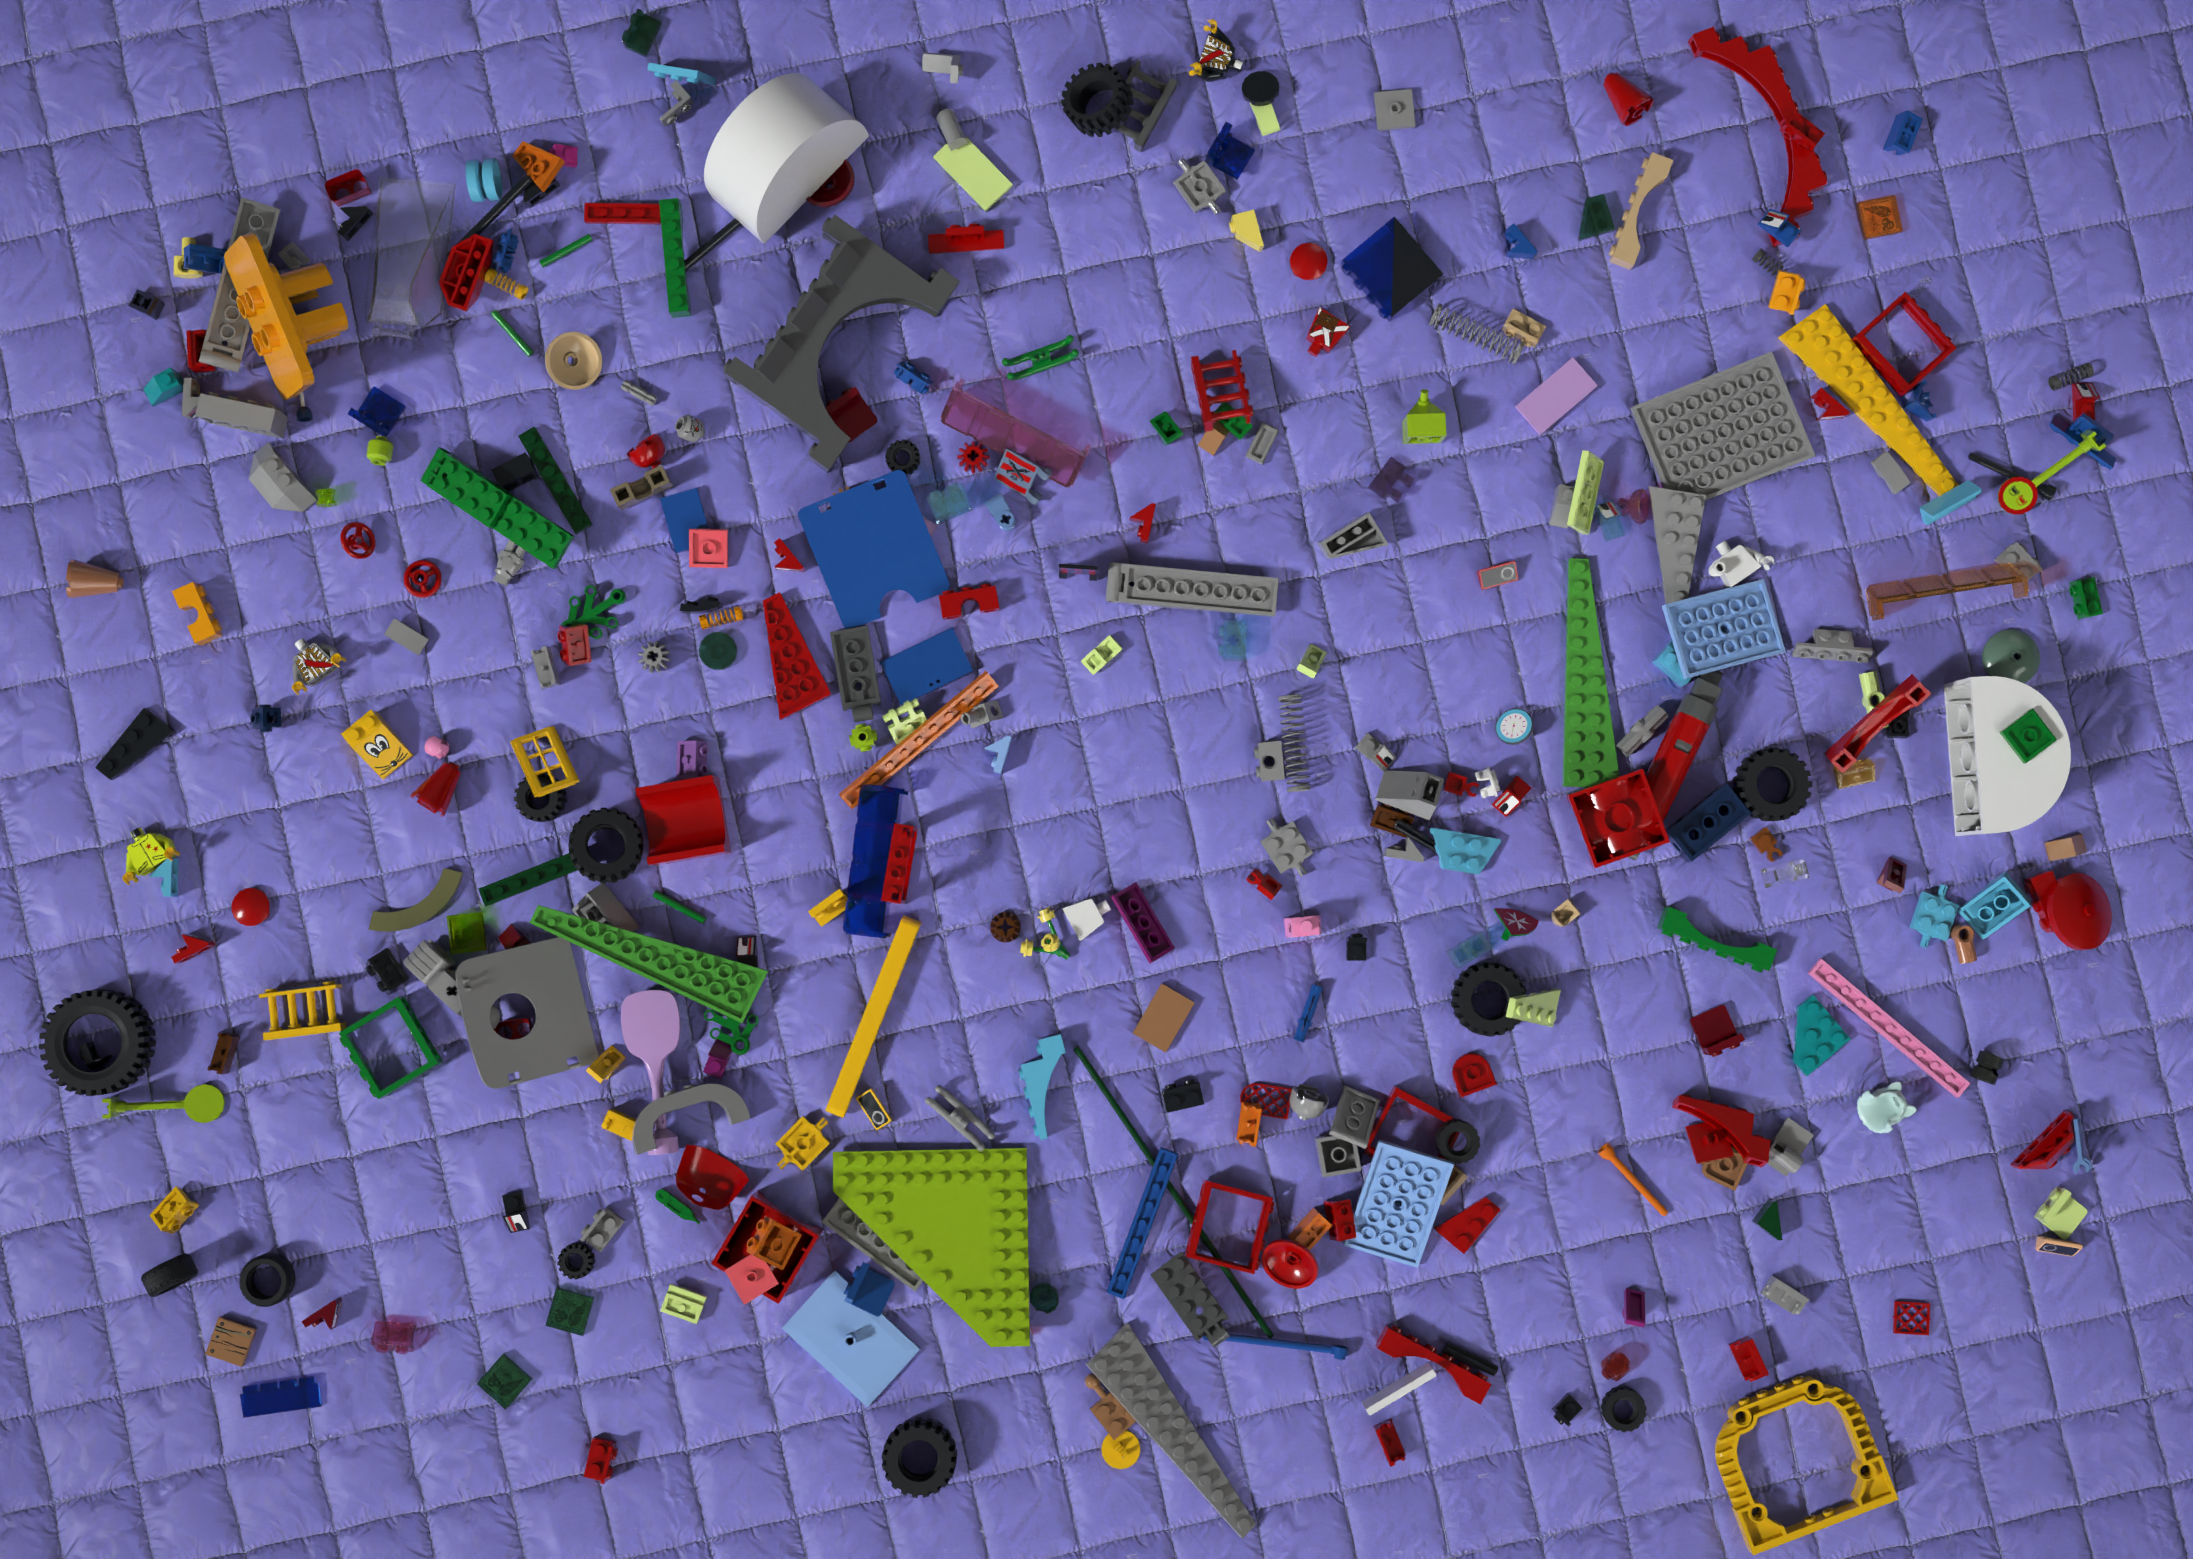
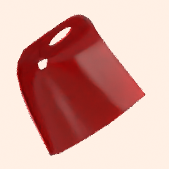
[676,1144,749,1210]

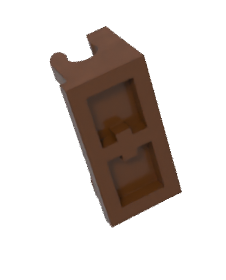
[207,1031,240,1075]

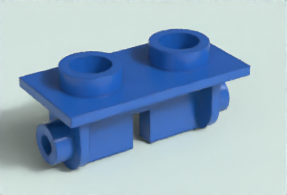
[894,361,934,394]

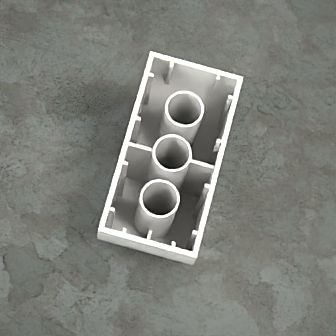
[704,73,869,244]
[1944,676,2071,836]

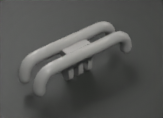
[925,1085,995,1151]

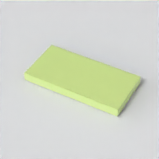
[933,136,1013,212]
[1567,450,1604,535]

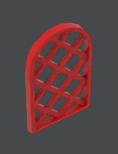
[1240,1083,1292,1119]

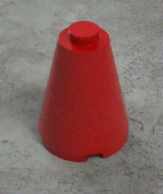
[1603,72,1654,126]
[410,762,461,817]

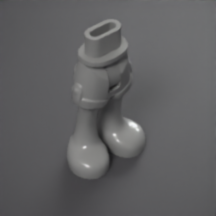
[493,540,526,586]

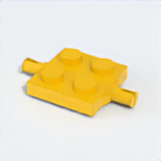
[775,1116,830,1171]

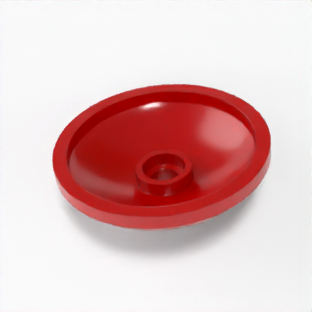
[1262,1239,1318,1289]

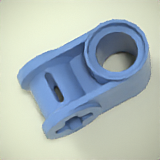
[984,493,1016,531]

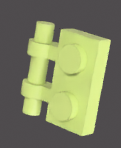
[882,699,927,745]

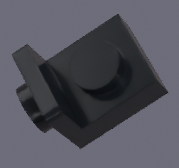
[1346,934,1367,961]
[1552,1393,1583,1427]

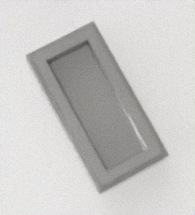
[1245,422,1279,465]

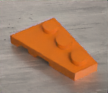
[512,141,565,193]

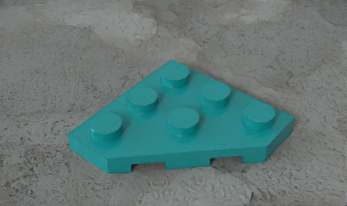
[1793,994,1850,1076]

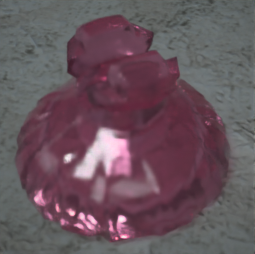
[1618,489,1649,524]

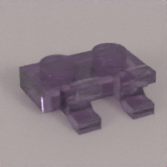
[1368,457,1414,503]

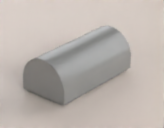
[936,109,968,151]

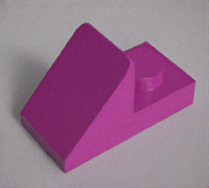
[703,1039,733,1079]

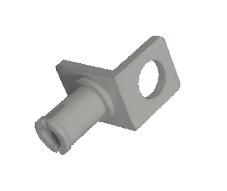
[961,700,1003,728]

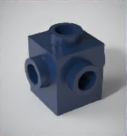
[250,704,281,732]

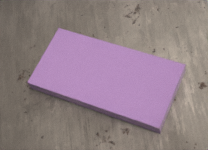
[1515,357,1598,436]

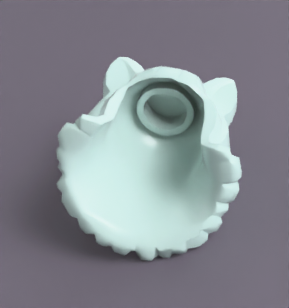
[1857,1082,1917,1134]

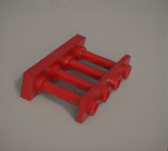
[1191,350,1253,432]

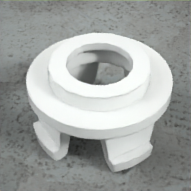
[1475,766,1500,798]

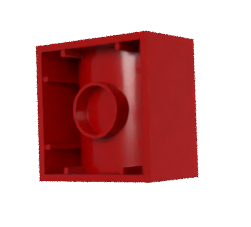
[635,775,731,866]
[711,1190,824,1304]

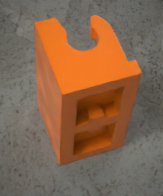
[1236,1102,1262,1147]
[1288,1207,1332,1250]

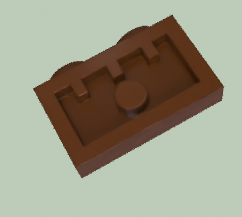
[1370,801,1414,838]

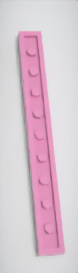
[1808,958,1970,1098]

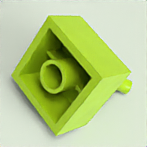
[1402,389,1446,444]

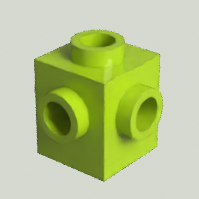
[849,723,878,752]

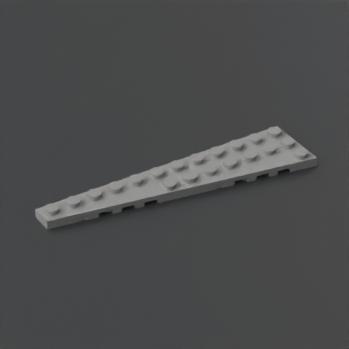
[1085,1323,1256,1538]

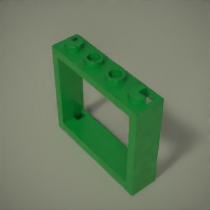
[339,996,443,1099]

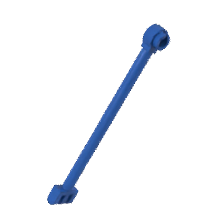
[1203,1333,1349,1360]

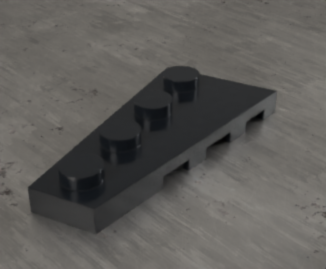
[95,708,176,780]

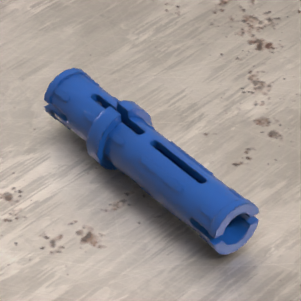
[1293,984,1323,1043]

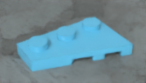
[647,63,716,85]

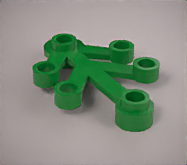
[561,585,627,640]
[704,1003,759,1055]

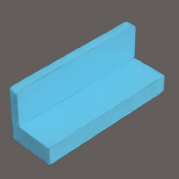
[1919,480,1982,525]

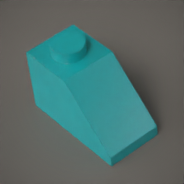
[143,367,184,407]

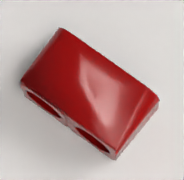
[325,169,372,207]
[494,1018,533,1040]

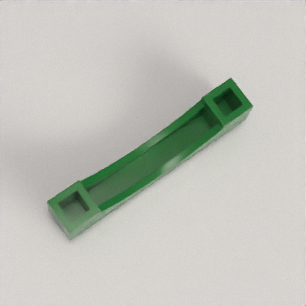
[659,198,692,318]
[1657,907,1777,973]

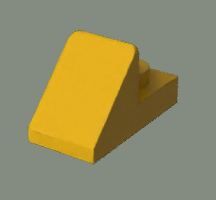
[586,1045,626,1084]

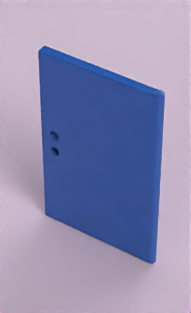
[880,627,973,706]

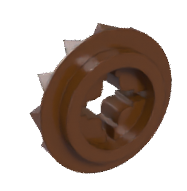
[990,912,1021,943]

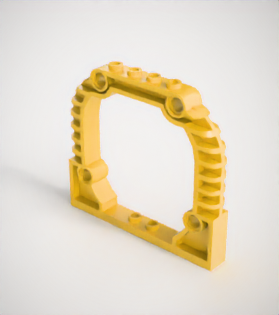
[1715,1376,1899,1555]

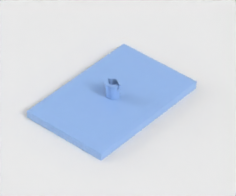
[1662,579,1786,679]
[1344,1140,1454,1268]
[782,1270,920,1408]

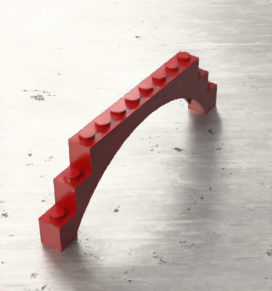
[1688,26,1828,248]

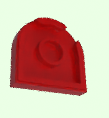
[1452,1053,1497,1098]

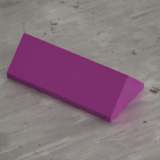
[1111,882,1175,963]

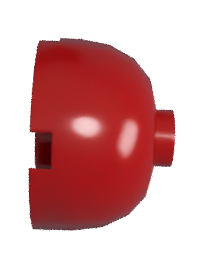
[626,433,665,469]

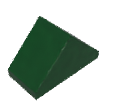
[1752,1199,1783,1241]

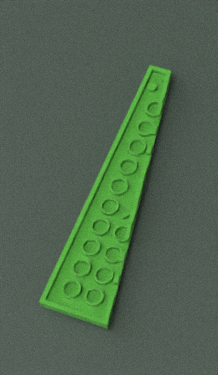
[529,905,768,1023]

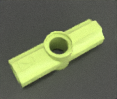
[1859,671,1889,728]

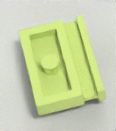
[660,1283,707,1324]

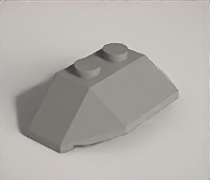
[249,442,318,512]

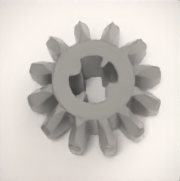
[638,641,671,673]

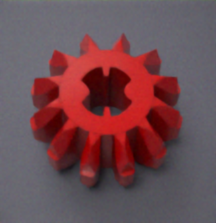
[957,441,990,474]

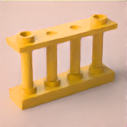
[259,981,346,1040]

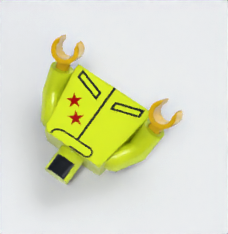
[122,827,180,886]

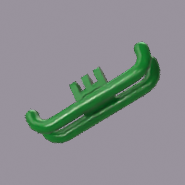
[1002,335,1079,381]

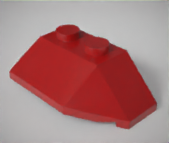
[439,234,494,312]
[2010,1111,2074,1170]

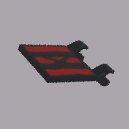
[1059,564,1098,581]

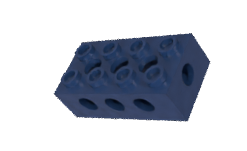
[1665,783,1751,862]

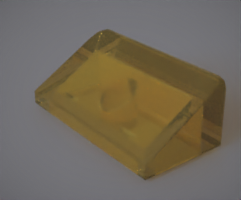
[1833,759,1876,789]

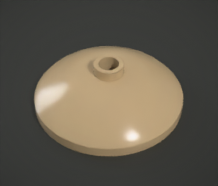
[545,332,602,390]

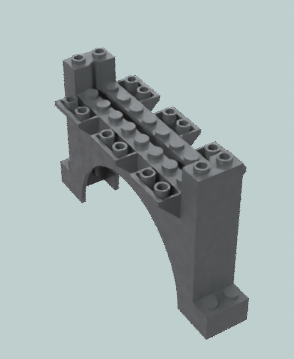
[723,214,960,473]

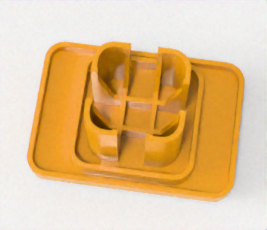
[224,233,348,400]

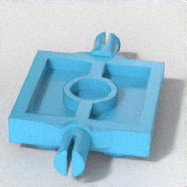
[1909,884,1959,948]

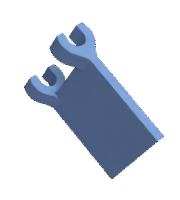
[2073,1117,2092,1173]

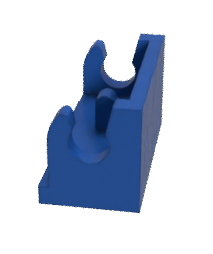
[1883,110,1923,155]
[184,244,228,274]

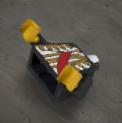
[1189,19,1243,82]

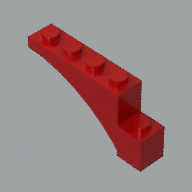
[1672,1094,1771,1167]

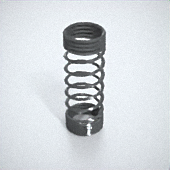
[1752,248,1787,279]
[2048,363,2094,391]

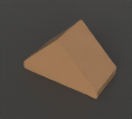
[1198,420,1230,456]
[2044,833,2087,861]

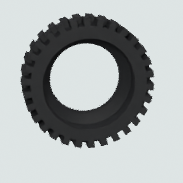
[39,989,156,1096]

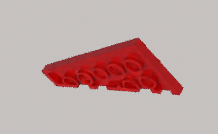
[763,592,832,720]

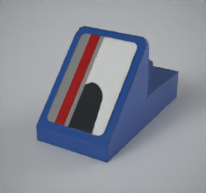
[1757,209,1801,248]

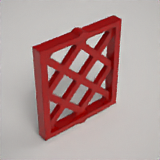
[1893,1301,1931,1336]

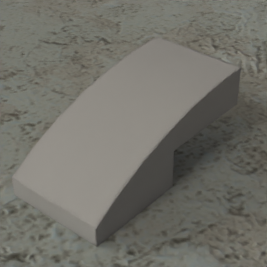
[1871,451,1910,494]
[384,618,429,656]

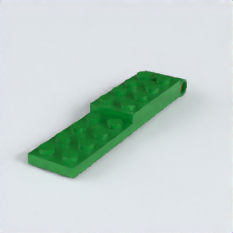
[420,447,574,569]

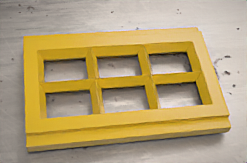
[510,726,579,797]

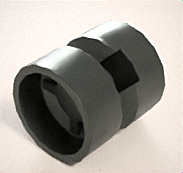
[1970,1050,2005,1085]

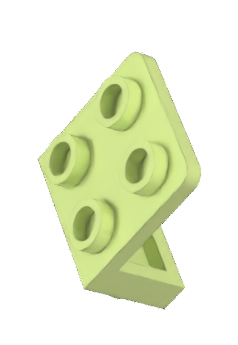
[2034,1186,2087,1240]

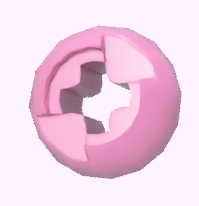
[424,735,449,759]

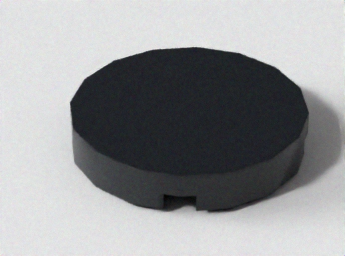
[1242,71,1279,106]

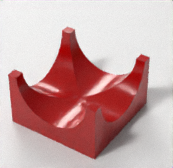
[1566,769,1670,868]

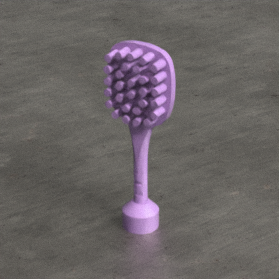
[621,990,681,1155]

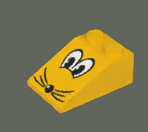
[341,710,413,780]

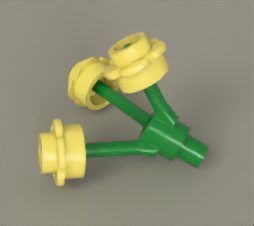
[1020,907,1070,960]

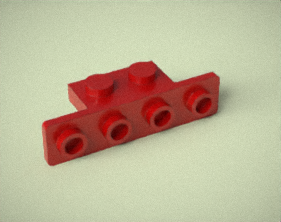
[928,223,1005,254]

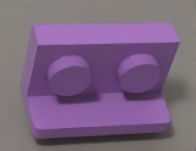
[676,741,708,780]

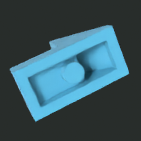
[149,858,179,897]

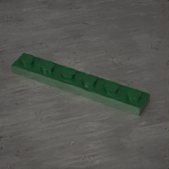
[518,426,593,535]
[478,848,592,907]

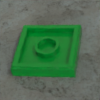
[2000,708,2057,764]

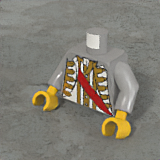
[292,638,346,695]

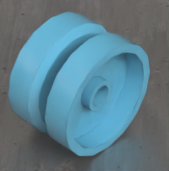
[466,158,503,203]

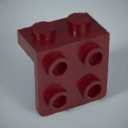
[826,387,878,442]
[1690,1005,1745,1057]

